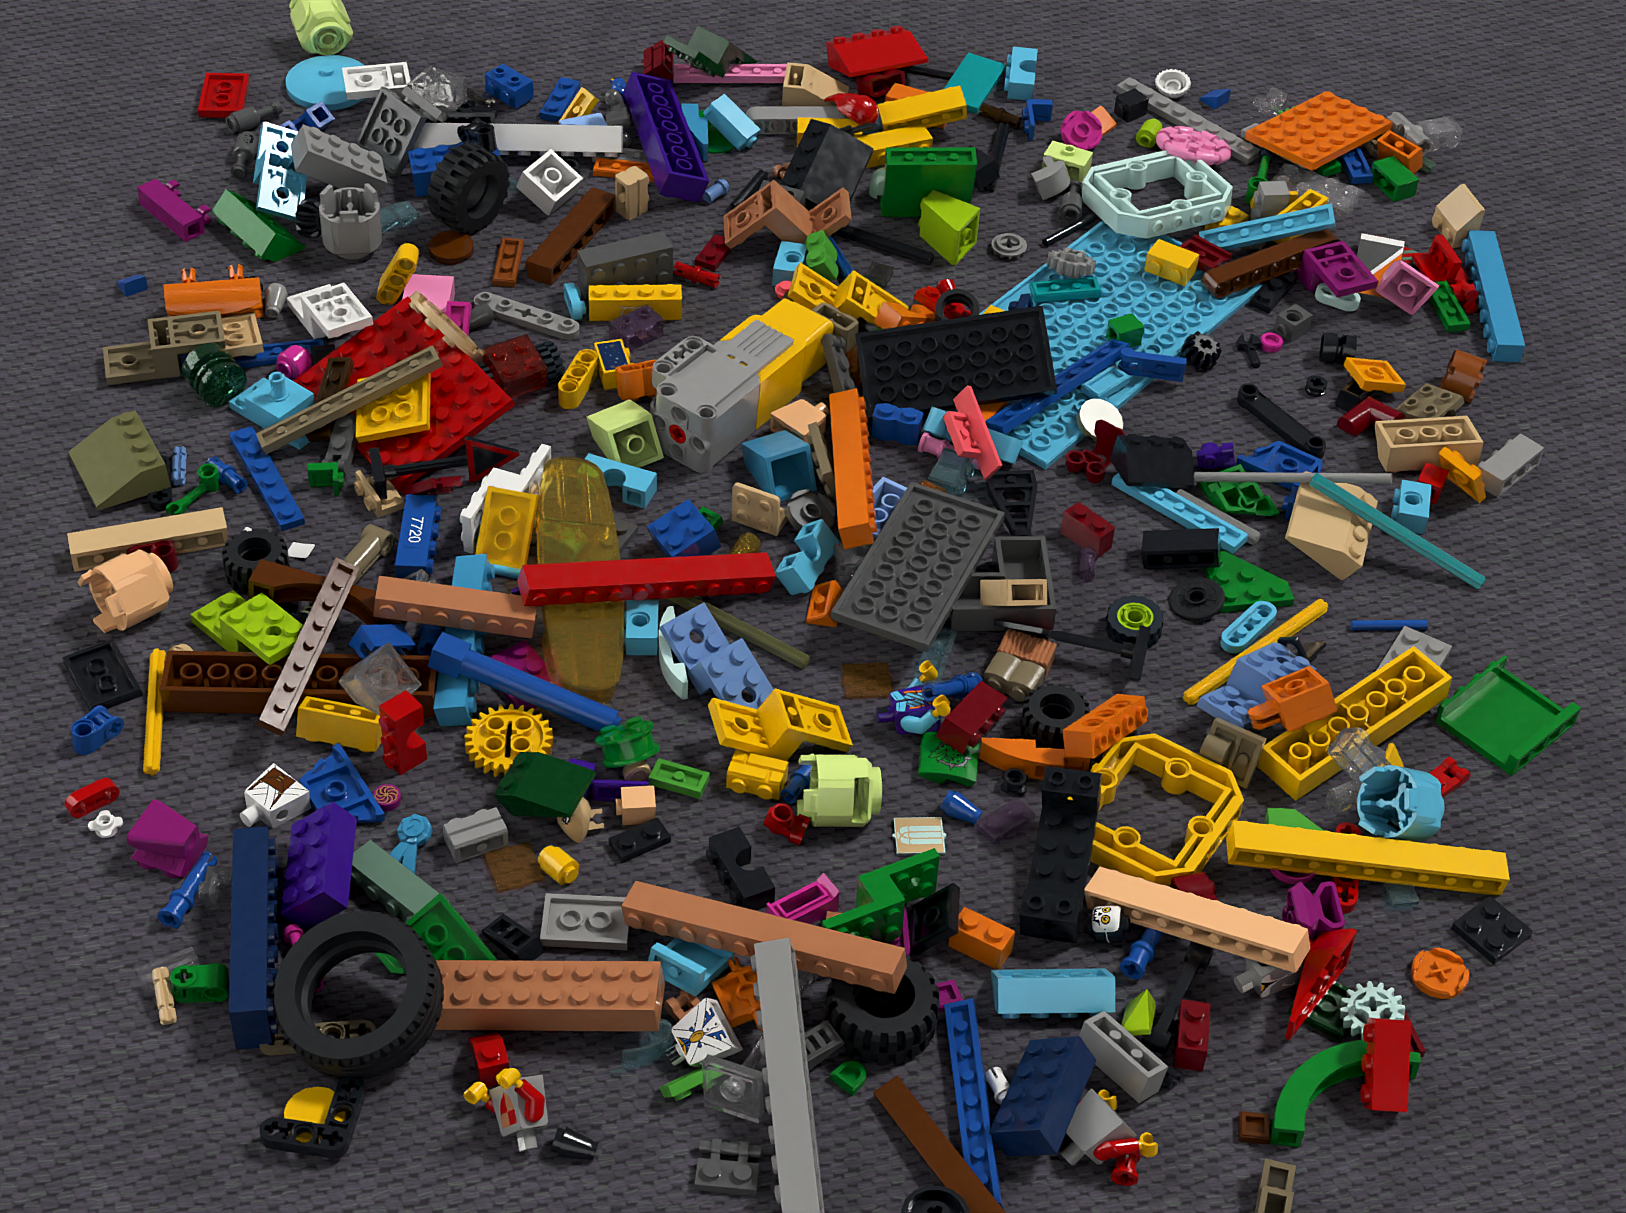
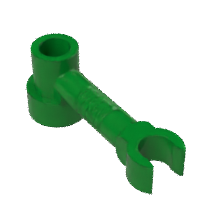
[166,463,220,515]

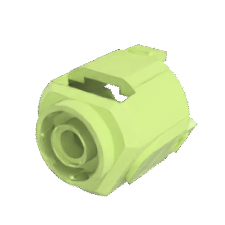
[289,0,353,55]
[796,754,882,827]

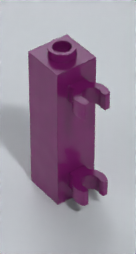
[137,178,212,242]

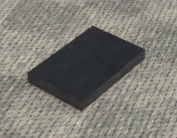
[62,639,143,712]

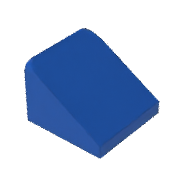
[1200,89,1231,109]
[117,274,148,297]

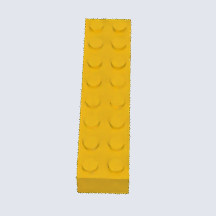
[1258,646,1452,801]

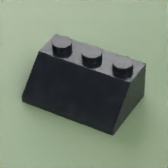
[1110,434,1194,489]

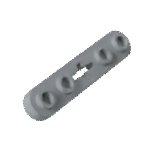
[474,292,580,340]

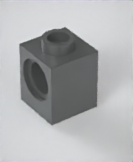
[1274,304,1313,342]

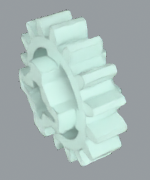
[1340,981,1405,1040]

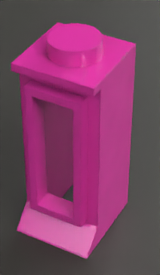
[766,873,840,924]

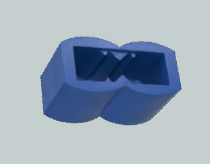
[871,403,923,445]

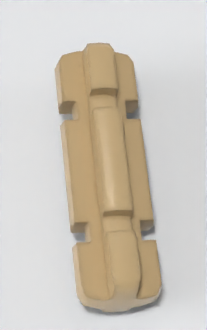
[152,967,177,1025]

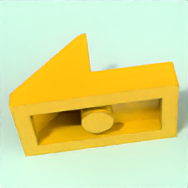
[558,87,599,124]

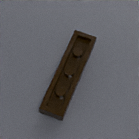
[305,357,354,441]

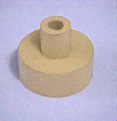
[622,760,651,781]

